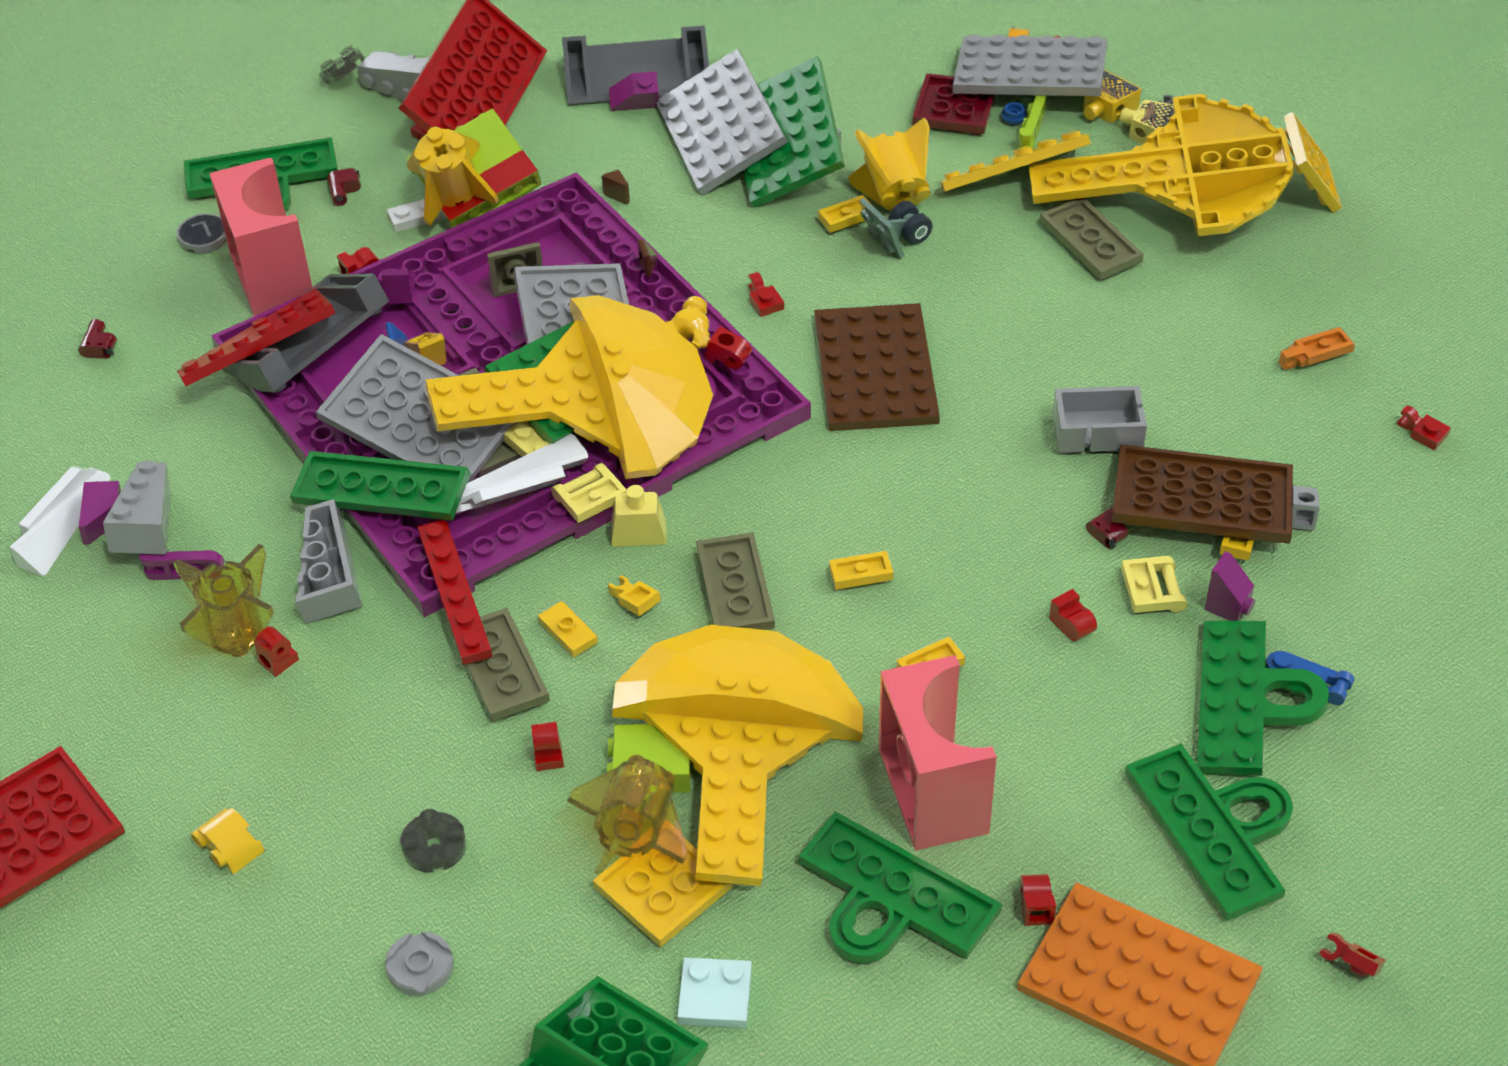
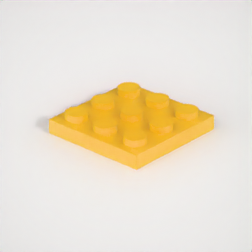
[1284,112,1342,213]
[593,822,733,948]

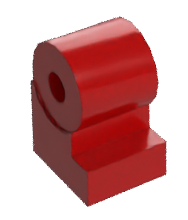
[337,247,380,274]
[705,326,752,370]
[1049,589,1097,641]
[254,626,299,677]
[531,721,565,771]
[1020,874,1056,926]

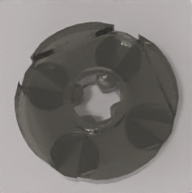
[320,46,365,84]
[400,809,466,873]

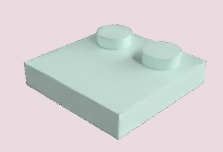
[678,958,752,1028]

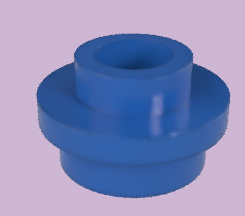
[1002,102,1026,125]

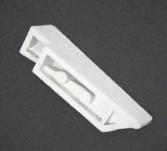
[456,434,588,514]
[9,467,110,576]

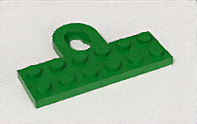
[184,137,338,211]
[1197,621,1329,776]
[1125,743,1293,921]
[799,811,1002,963]

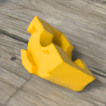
[190,808,265,874]

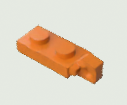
[1278,327,1355,370]

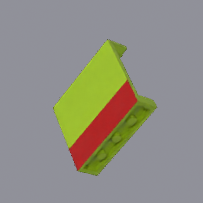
[406,109,542,228]

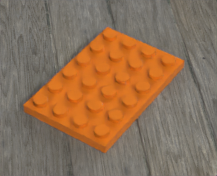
[1017,882,1263,1066]

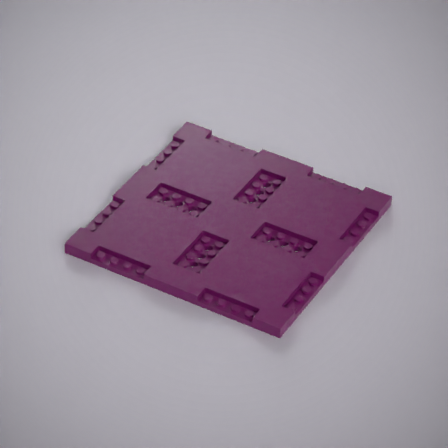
[211,172,811,617]

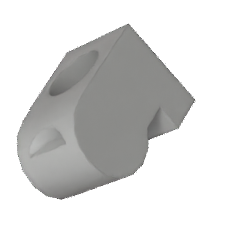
[1292,485,1320,531]

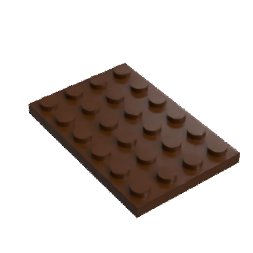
[814,303,940,431]
[1112,444,1293,544]

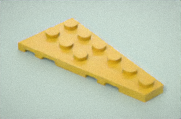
[940,130,1091,191]

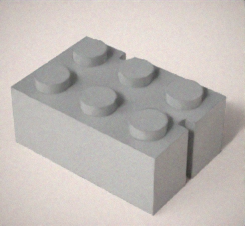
[1053,386,1147,453]

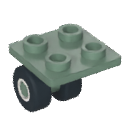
[859,198,933,259]

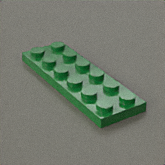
[290,451,471,520]

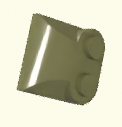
[487,242,543,297]

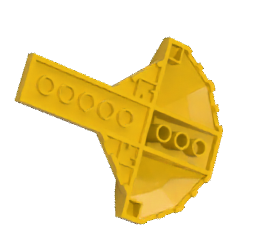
[1029,94,1294,236]
[425,295,713,479]
[612,625,863,886]

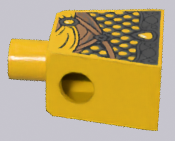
[1083,69,1142,123]

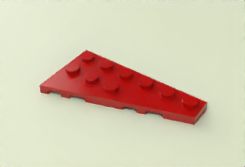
[177,288,336,387]

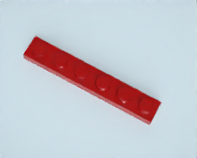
[417,520,492,665]

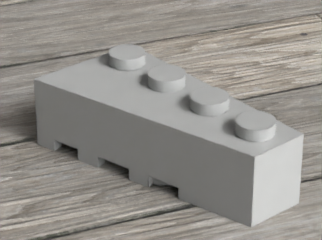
[357,51,429,101]
[103,460,171,554]
[295,499,363,624]

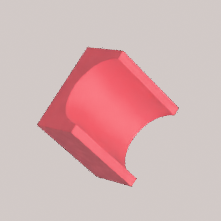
[209,157,313,316]
[878,655,997,851]

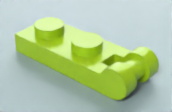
[1018,95,1046,149]

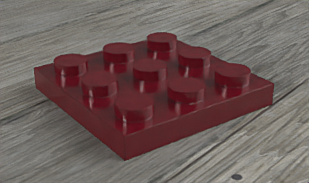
[912,73,996,135]

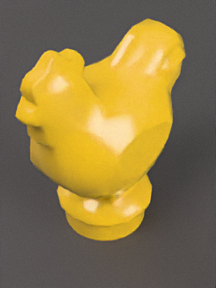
[666,296,710,348]

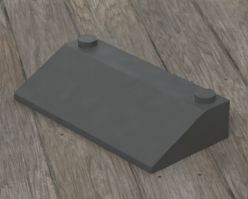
[562,25,709,106]
[221,274,389,393]

